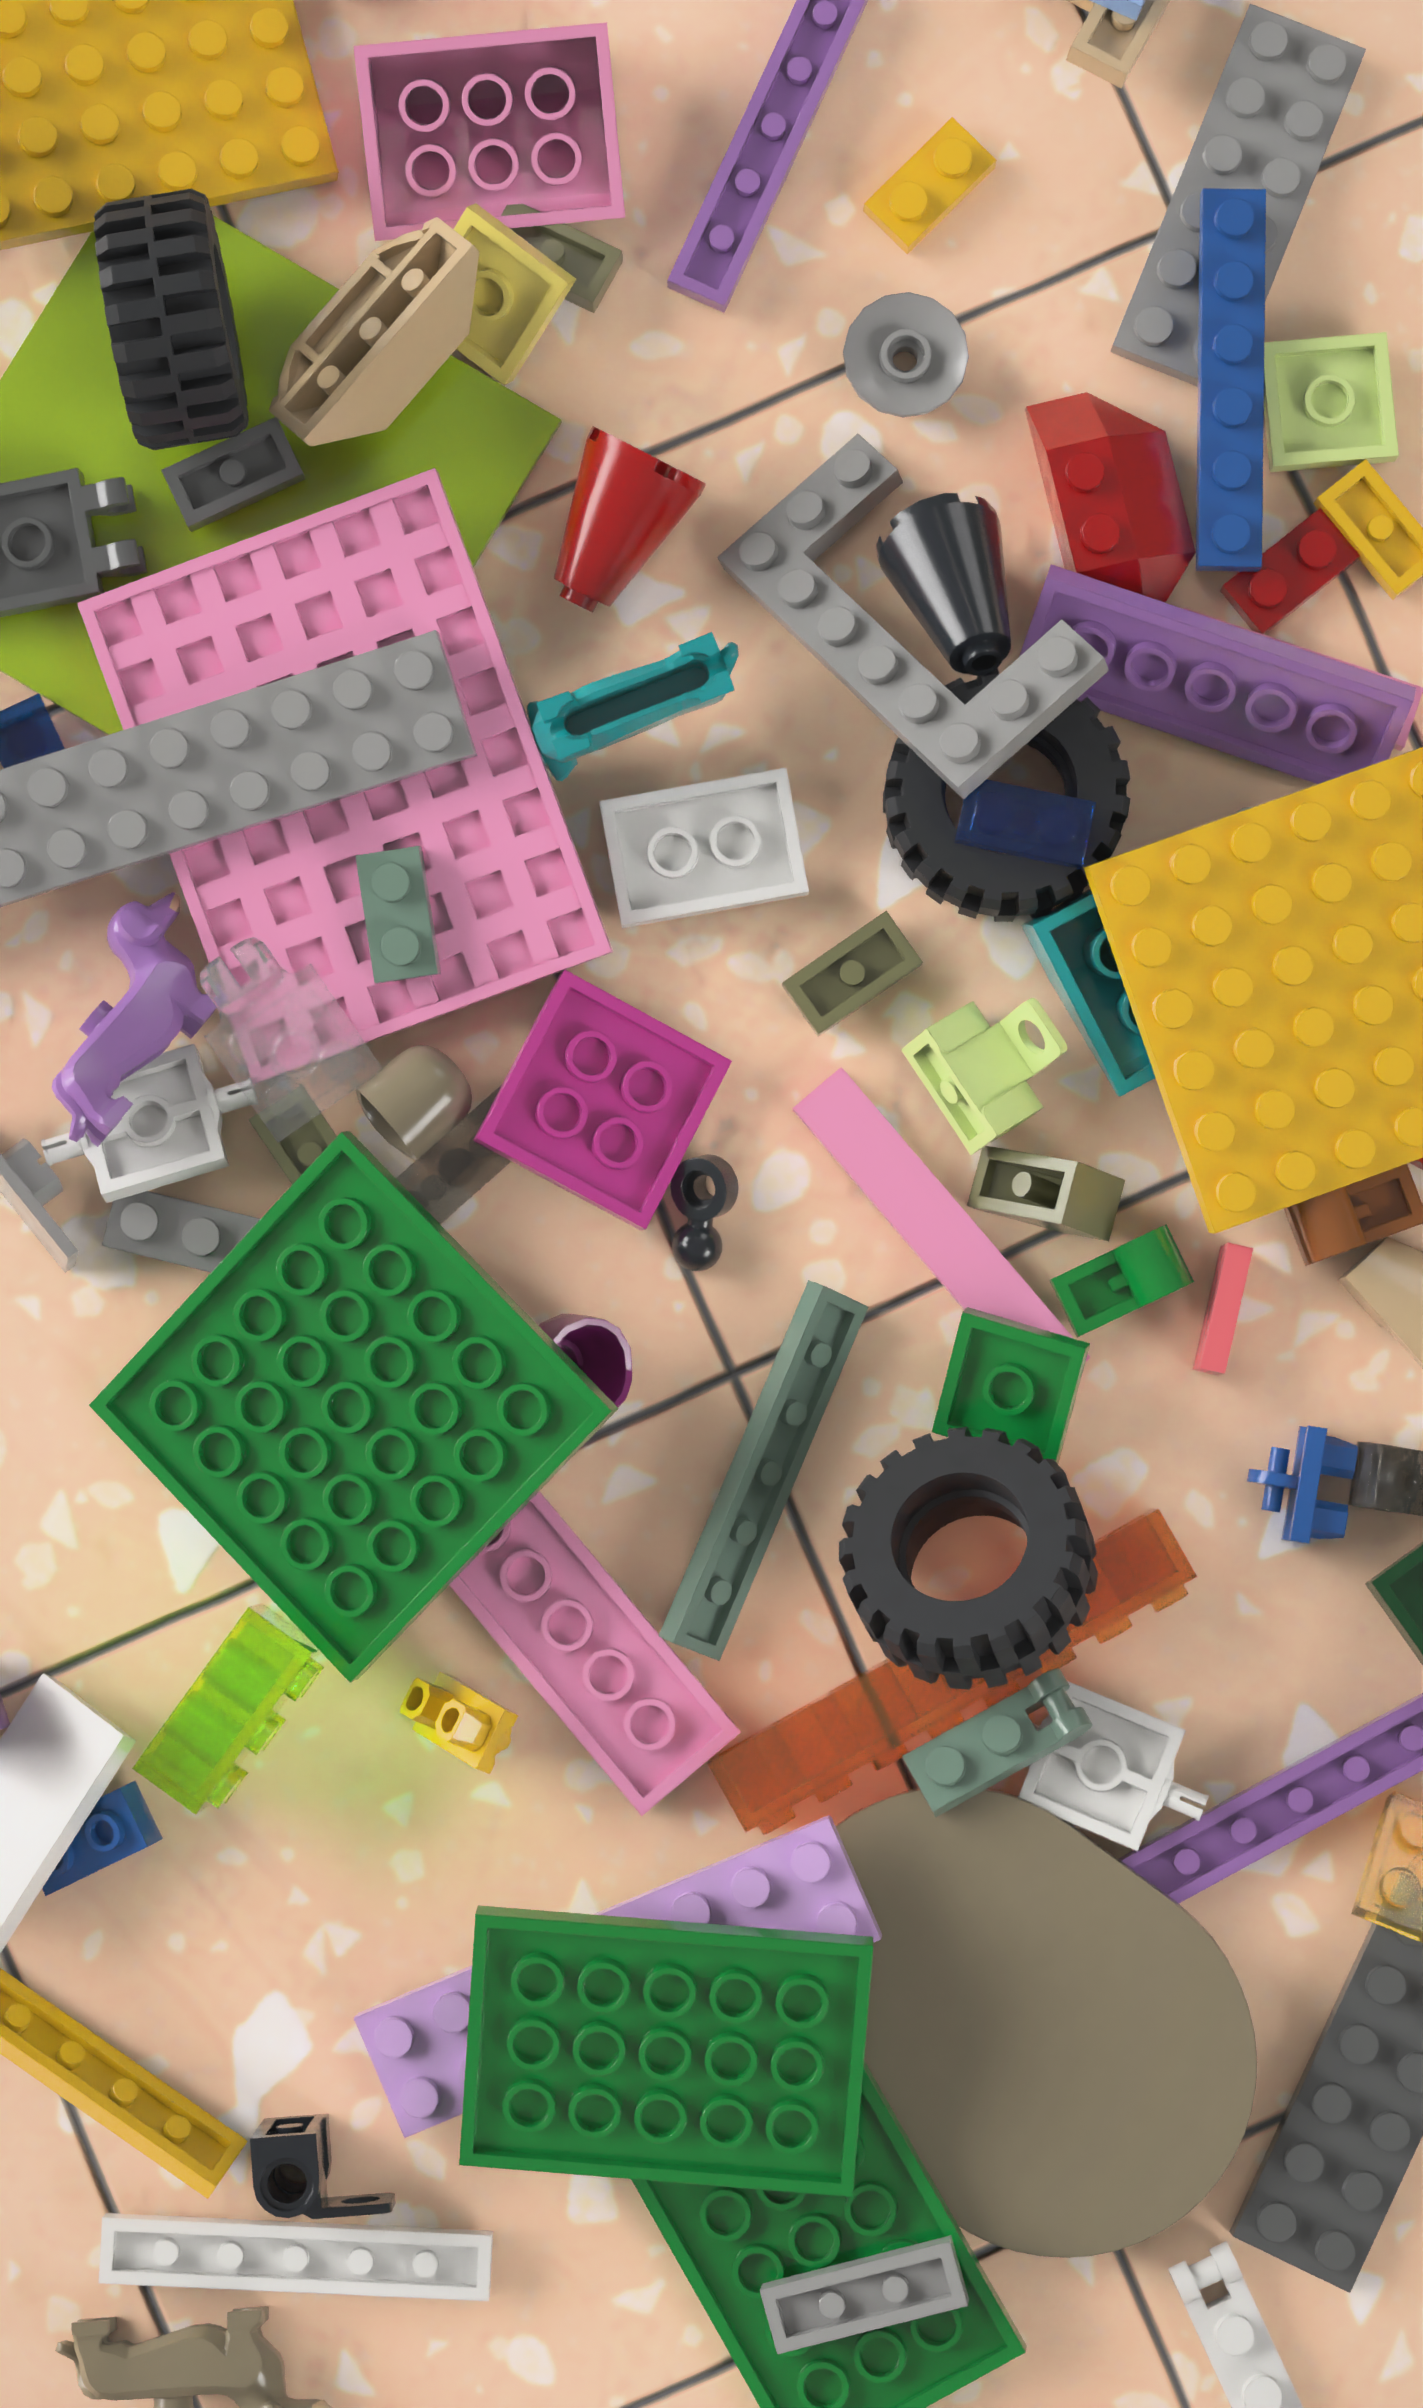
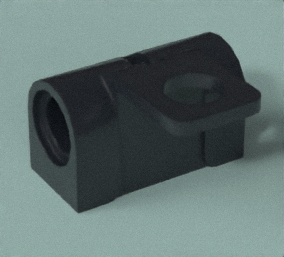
[250,2113,396,2219]

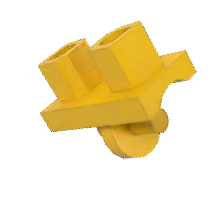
[400,1672,518,1774]

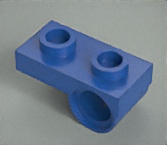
[42,1780,163,1896]

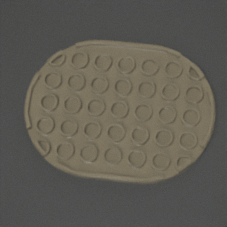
[835,1788,1257,2258]

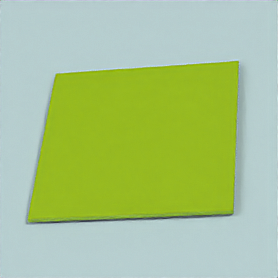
[0,215,562,735]

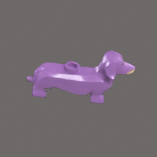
[52,892,225,1147]

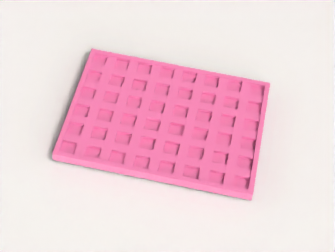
[77,468,613,1084]

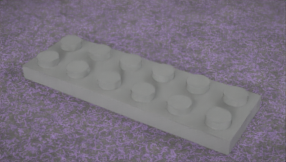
[1110,3,1366,387]

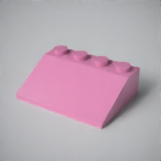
[353,22,625,241]

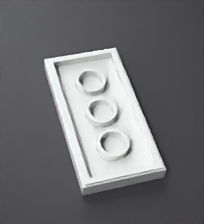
[0,1673,136,1953]

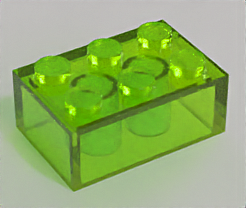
[132,1603,325,1815]

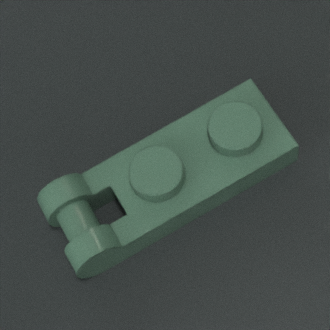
[902,1668,1093,1818]

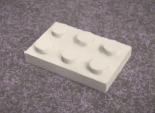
[599,768,809,929]

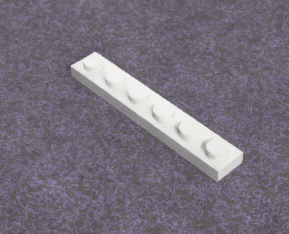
[98,2213,493,2301]

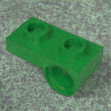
[1049,1224,1194,1338]

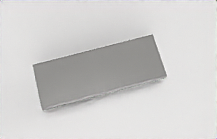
[0,1138,78,1273]

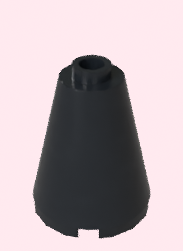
[876,493,1011,676]

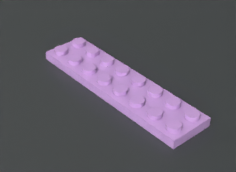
[354,1815,882,2138]

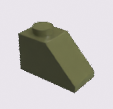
[967,1146,1125,1242]

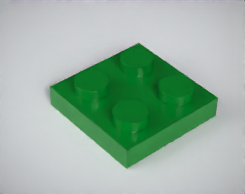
[932,1307,1090,1464]

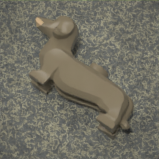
[55,2306,332,2408]

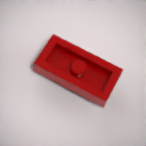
[1220,507,1360,635]

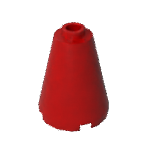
[554,426,706,612]

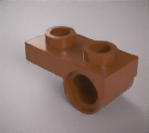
[1284,1164,1423,1266]

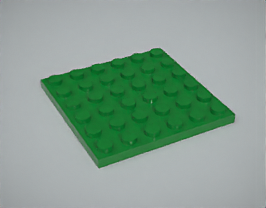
[89,1131,619,1683]

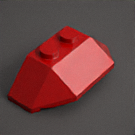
[1025,392,1196,603]

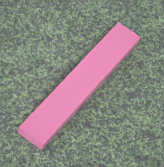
[793,1067,1090,1361]

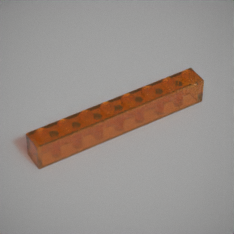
[707,1508,1197,1835]

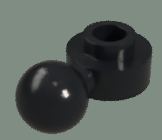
[670,1154,739,1272]

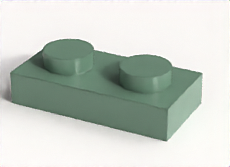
[355,846,441,984]

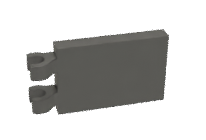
[0,468,148,618]

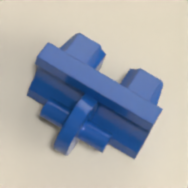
[1247,1425,1358,1544]

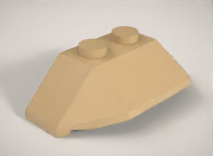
[269,217,479,447]

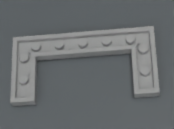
[717,433,1109,799]

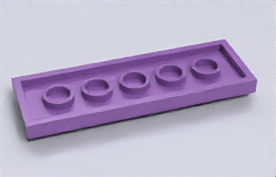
[1019,564,1416,784]

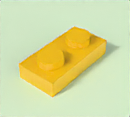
[863,117,997,254]
[1313,459,1423,600]

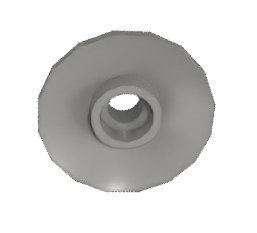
[843,292,969,418]

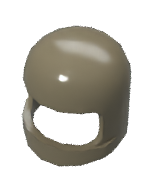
[355,1045,472,1161]

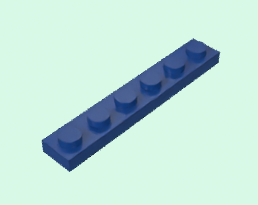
[1196,188,1266,572]

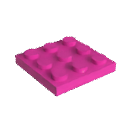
[473,970,732,1231]

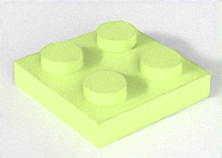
[1264,332,1399,472]

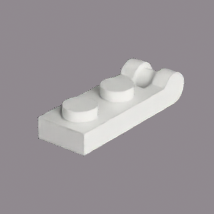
[1168,2241,1303,2408]

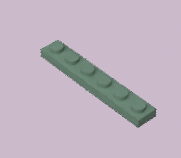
[658,1280,868,1661]

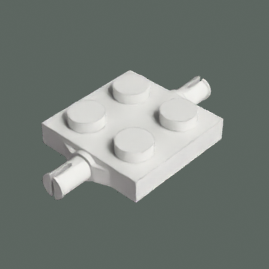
[41,1044,258,1203]
[1018,1681,1209,1852]

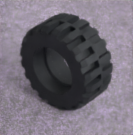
[94,189,249,450]
[883,668,1131,922]
[839,1427,1098,1690]

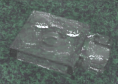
[199,937,384,1143]

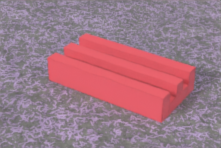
[1192,1242,1253,1375]

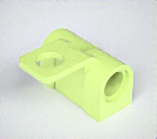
[901,998,1067,1155]

